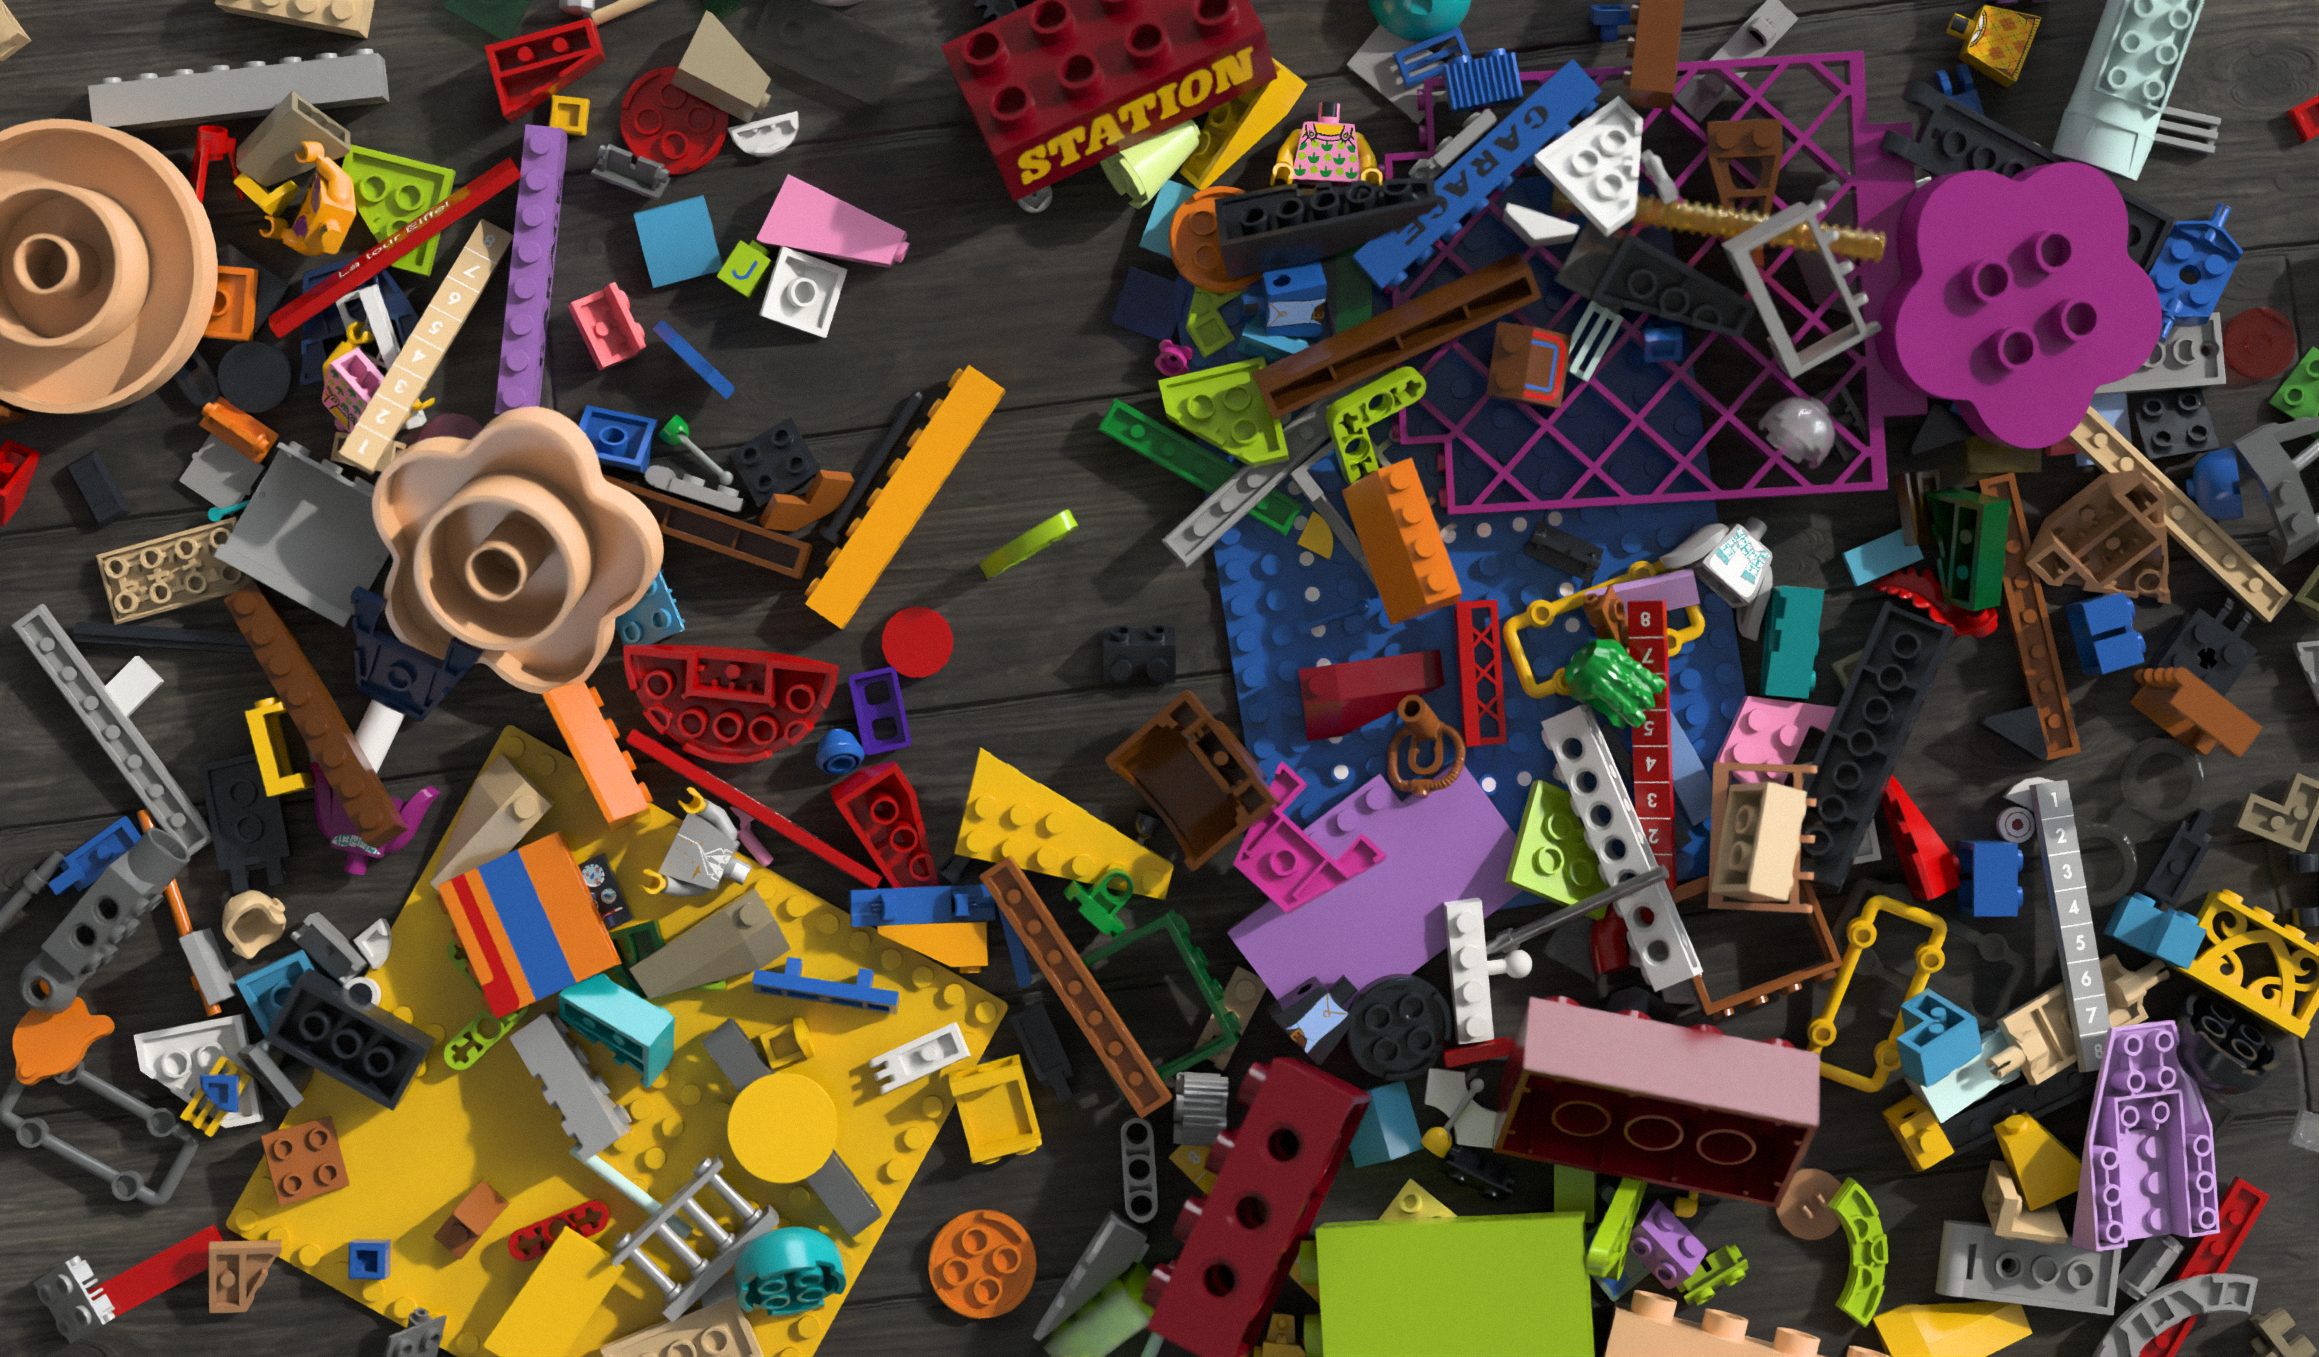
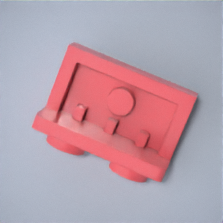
[568,282,646,371]

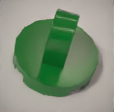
[1063,868,1134,940]

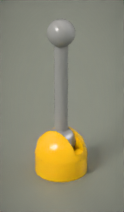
[1420,1078,1485,1158]

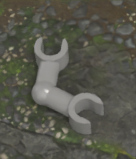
[1640,149,1678,205]

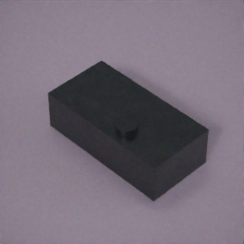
[264,968,437,1111]

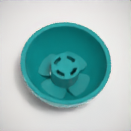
[1368,0,1472,43]

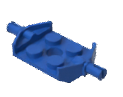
[2149,203,2243,342]

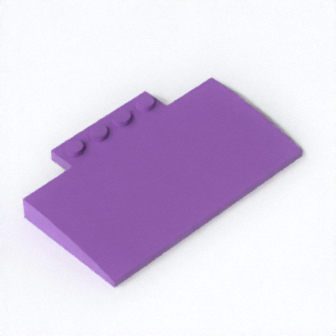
[1226,761,1523,1009]

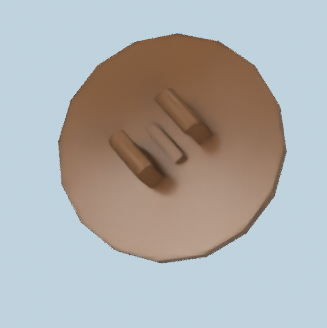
[1776,1168,1842,1240]

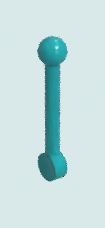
[208,500,250,522]

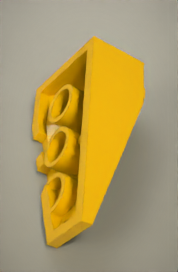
[1180,58,1307,191]
[1872,1300,2032,1357]

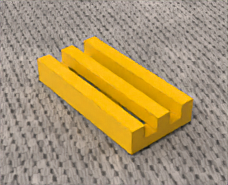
[180,1055,254,1137]

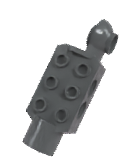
[19,828,190,1016]

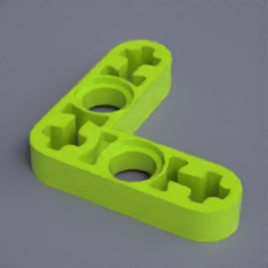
[1325,366,1426,485]
[444,939,532,1070]

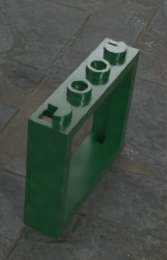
[1080,909,1242,1101]

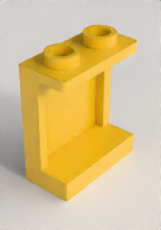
[245,697,314,797]
[949,1054,1042,1165]

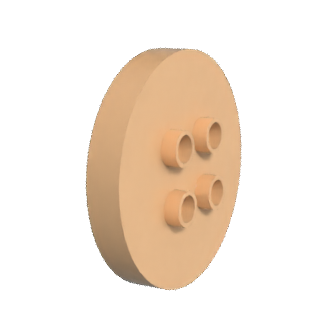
[0,119,218,414]

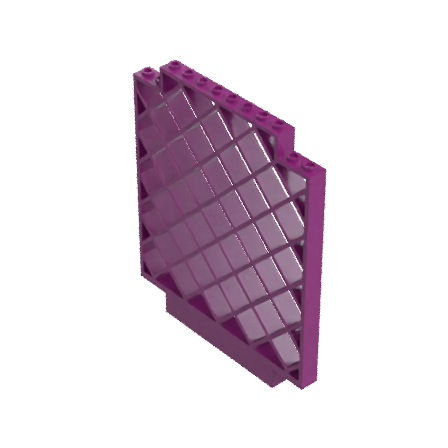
[1377,51,1928,516]

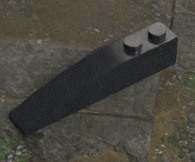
[1214,177,1438,279]

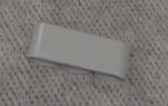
[1121,1114,1158,1223]

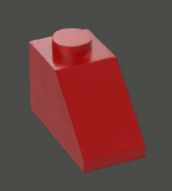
[0,439,41,527]

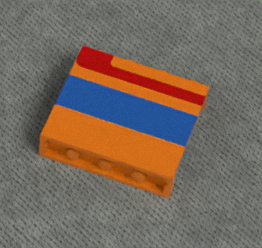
[437,831,622,1019]

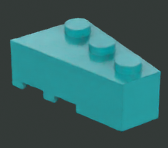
[1759,586,1825,699]
[559,972,675,1088]

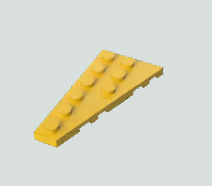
[954,747,1174,900]

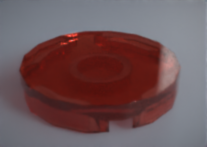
[2222,307,2296,379]

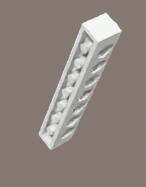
[1541,703,1703,992]

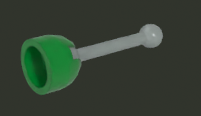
[658,414,734,485]

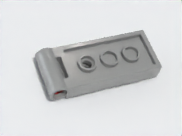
[1935,1220,2122,1315]

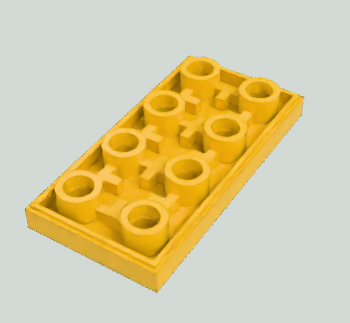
[483,1225,626,1357]

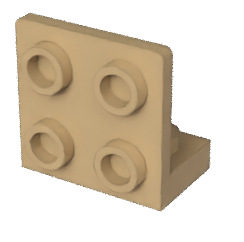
[1982,1160,2068,1244]

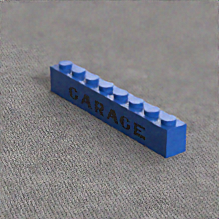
[1352,59,1602,292]

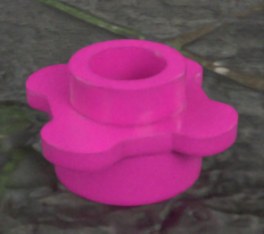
[1154,339,1193,377]

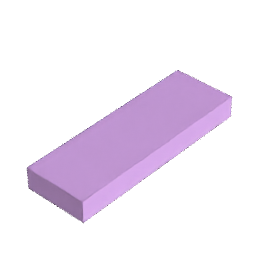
[1585,568,1700,627]

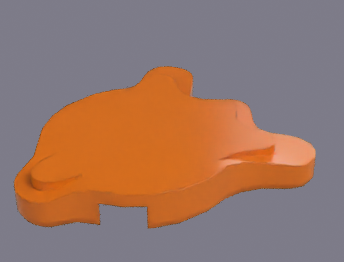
[12,980,115,1086]

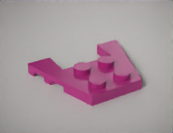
[1233,761,1387,915]

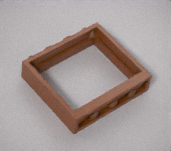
[1669,875,1843,1021]

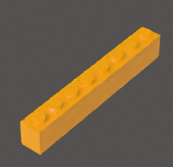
[805,365,1006,629]

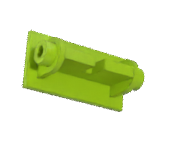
[1676,1244,1749,1306]

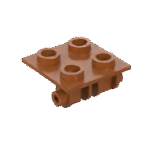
[260,1116,350,1206]

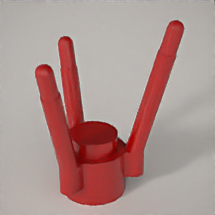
[188,125,246,204]

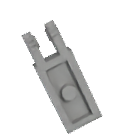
[644,465,746,514]

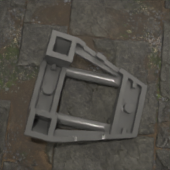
[2232,416,2319,565]

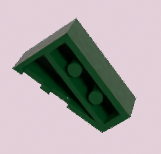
[1925,487,2010,611]

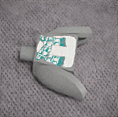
[1659,517,1773,641]

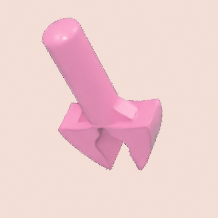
[730,806,773,867]

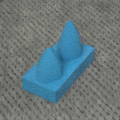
[1236,315,1312,364]

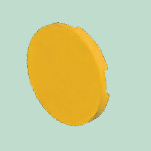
[728,1073,838,1183]

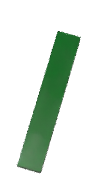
[1097,398,1303,537]

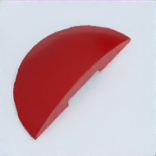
[623,645,839,763]

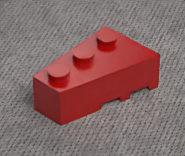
[485,18,606,123]

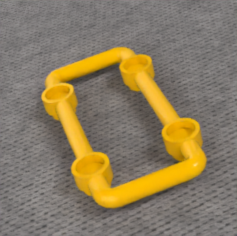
[1502,560,1705,699]
[1806,895,1947,1093]

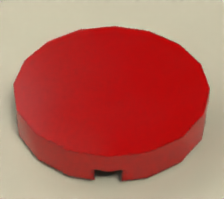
[882,607,953,678]

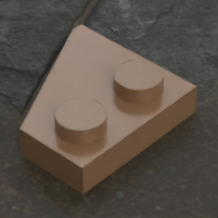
[209,1240,281,1313]

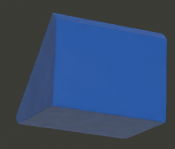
[578,405,657,474]

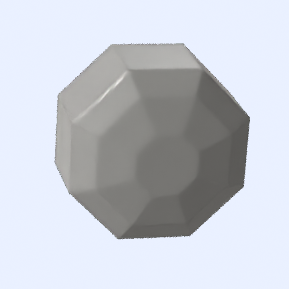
[559,0,595,16]

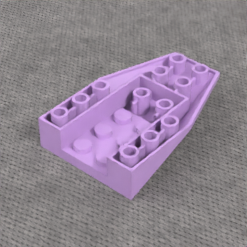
[2071,1020,2220,1252]

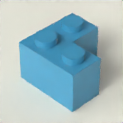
[2103,892,2207,970]
[1896,988,1983,1088]

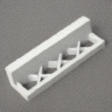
[335,284,427,431]

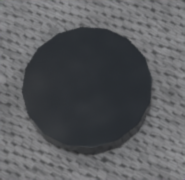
[218,341,292,413]

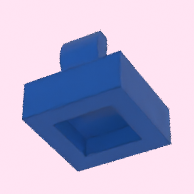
[1589,4,1630,42]
[1643,319,1683,363]

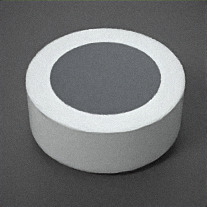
[345,977,381,1006]

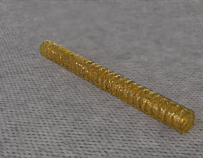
[1552,185,1886,264]

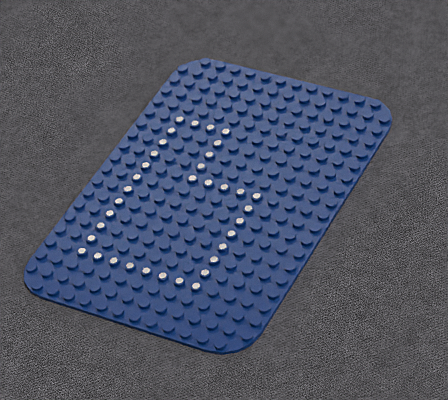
[1175,176,1746,910]

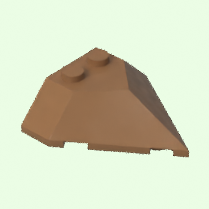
[2025,470,2171,604]

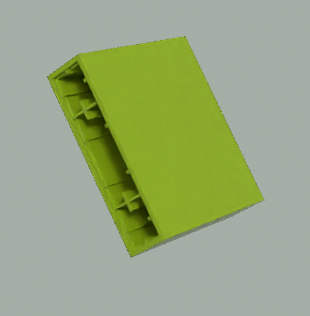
[1299,1211,1595,1357]

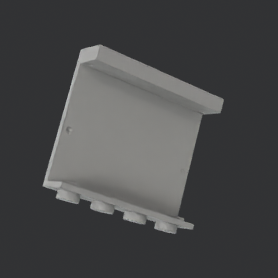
[214,441,390,628]

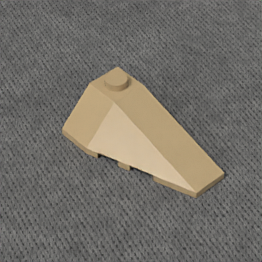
[430,753,556,892]

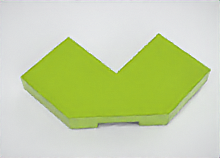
[1185,286,1247,359]

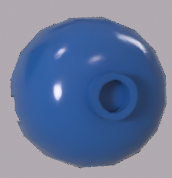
[2186,448,2244,520]

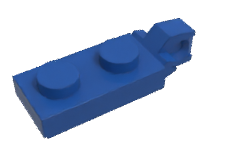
[48,816,141,895]

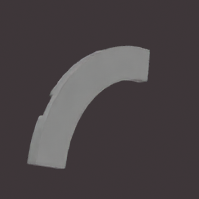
[2092,1273,2258,1357]

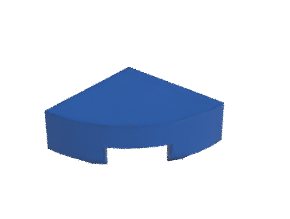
[200,1074,239,1113]

